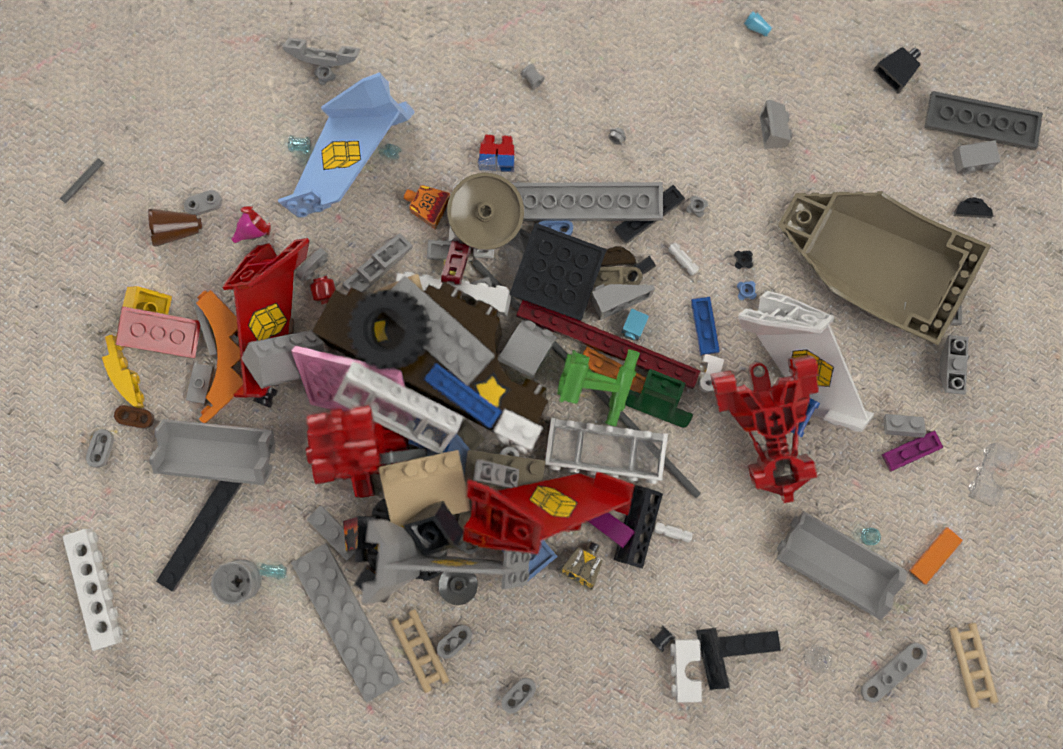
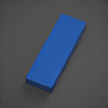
[691,297,720,356]

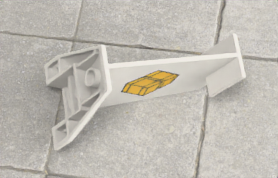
[738,291,874,432]

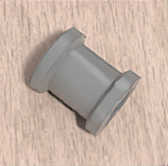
[521,64,545,89]

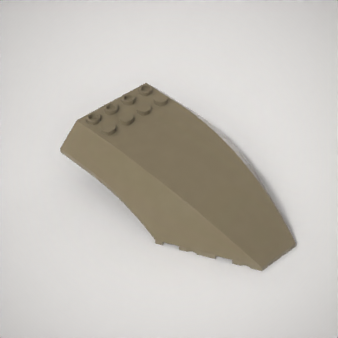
[778,191,991,346]

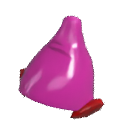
[231,206,271,243]

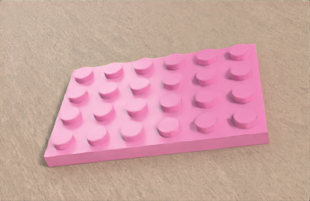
[291,346,414,427]

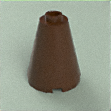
[148,209,202,247]

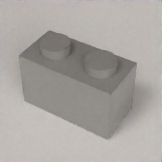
[952,140,1000,175]

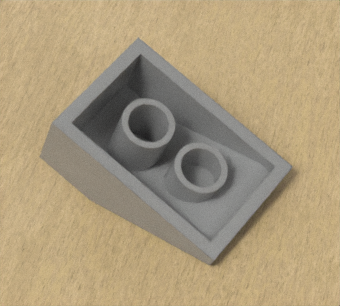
[590,284,655,320]
[498,319,557,378]

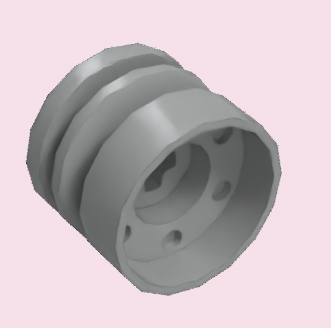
[211,559,262,605]

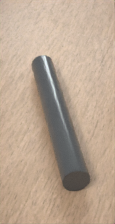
[60,158,104,204]

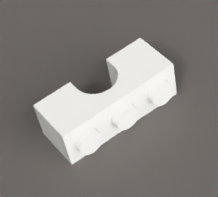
[670,639,702,702]

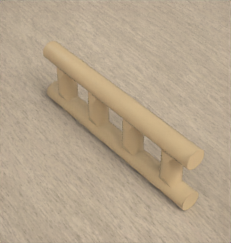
[390,609,450,693]
[949,622,999,708]

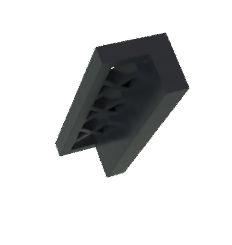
[614,485,663,569]

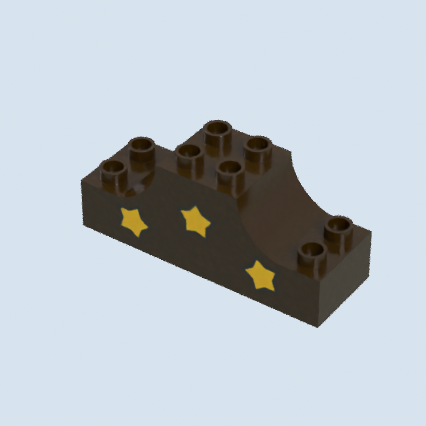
[312,282,550,433]

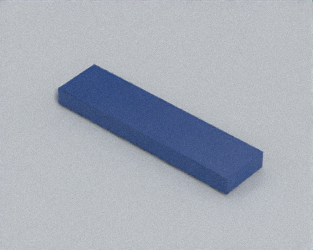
[424,363,502,429]

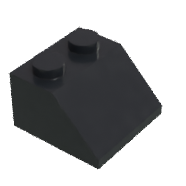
[403,501,464,556]

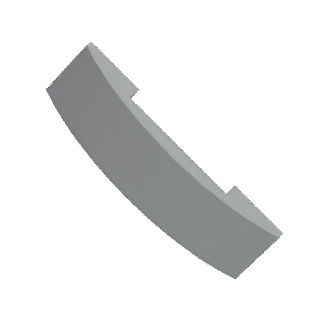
[283,38,360,66]

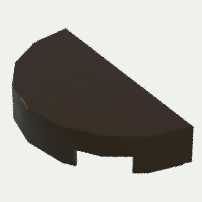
[601,246,636,267]

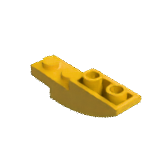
[102,335,145,408]

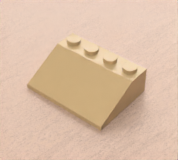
[379,450,471,526]

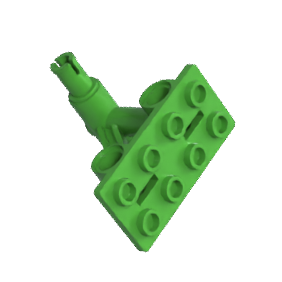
[557,349,640,426]

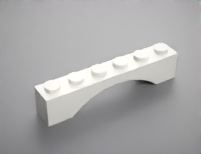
[396,272,511,317]

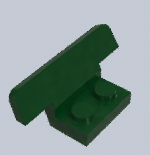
[625,369,694,428]

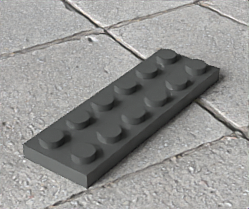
[924,91,1043,150]

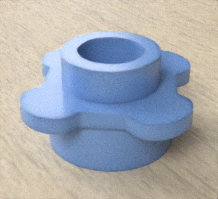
[737,281,757,300]

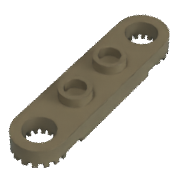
[594,267,643,287]

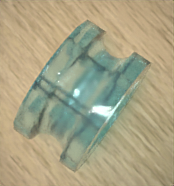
[383,143,402,159]
[861,528,881,545]

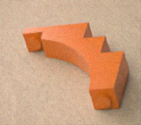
[196,290,243,423]

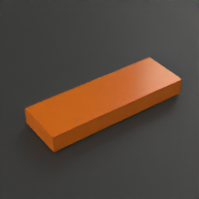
[909,527,963,585]

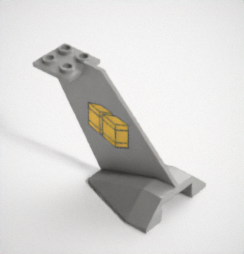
[361,519,531,604]

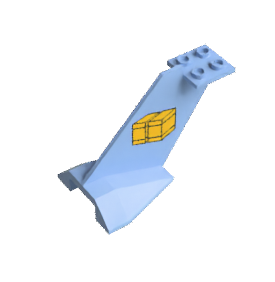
[278,73,414,218]

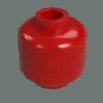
[310,276,336,305]

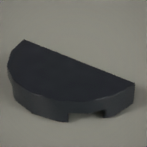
[954,197,993,218]

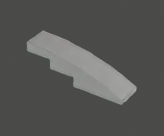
[342,233,413,293]

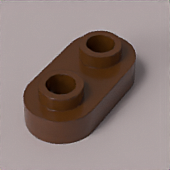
[114,405,154,429]

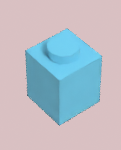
[621,309,649,340]

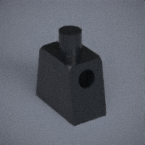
[873,47,921,94]

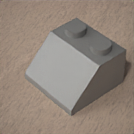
[759,100,792,149]

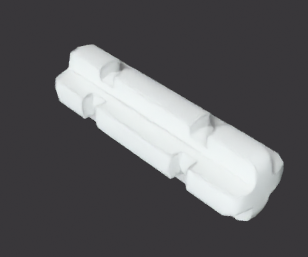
[668,243,699,275]
[654,522,693,543]

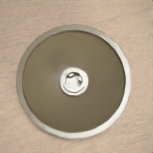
[447,173,524,250]

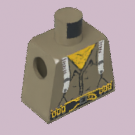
[559,541,602,591]

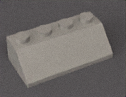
[241,330,324,388]

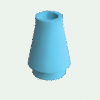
[744,11,772,37]

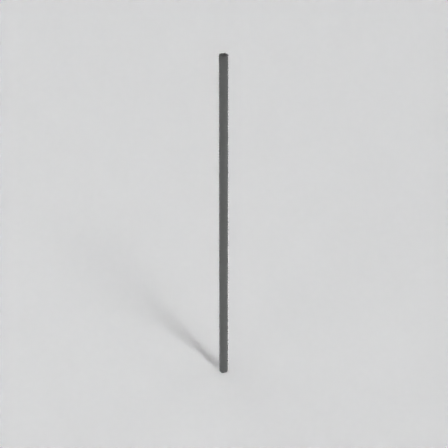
[472,259,701,498]

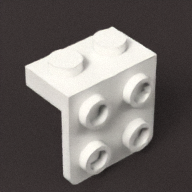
[494,409,542,454]

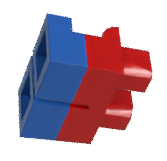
[478,134,515,172]

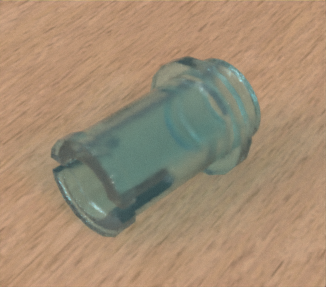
[260,563,287,580]

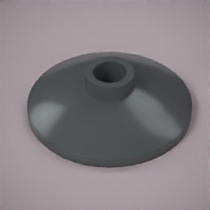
[438,571,478,605]

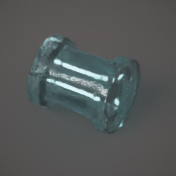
[288,135,311,154]

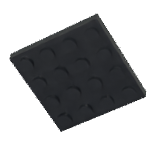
[509,223,607,321]

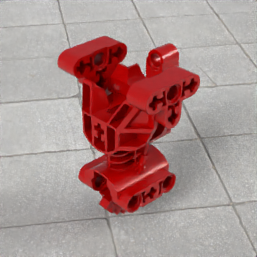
[710,354,819,504]
[306,405,409,498]

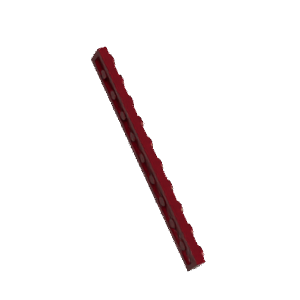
[516,300,701,389]

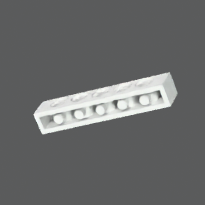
[62,529,123,651]

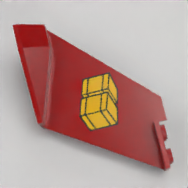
[222,238,310,398]
[463,472,634,554]

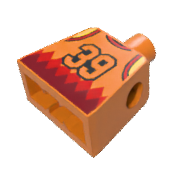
[403,185,450,229]

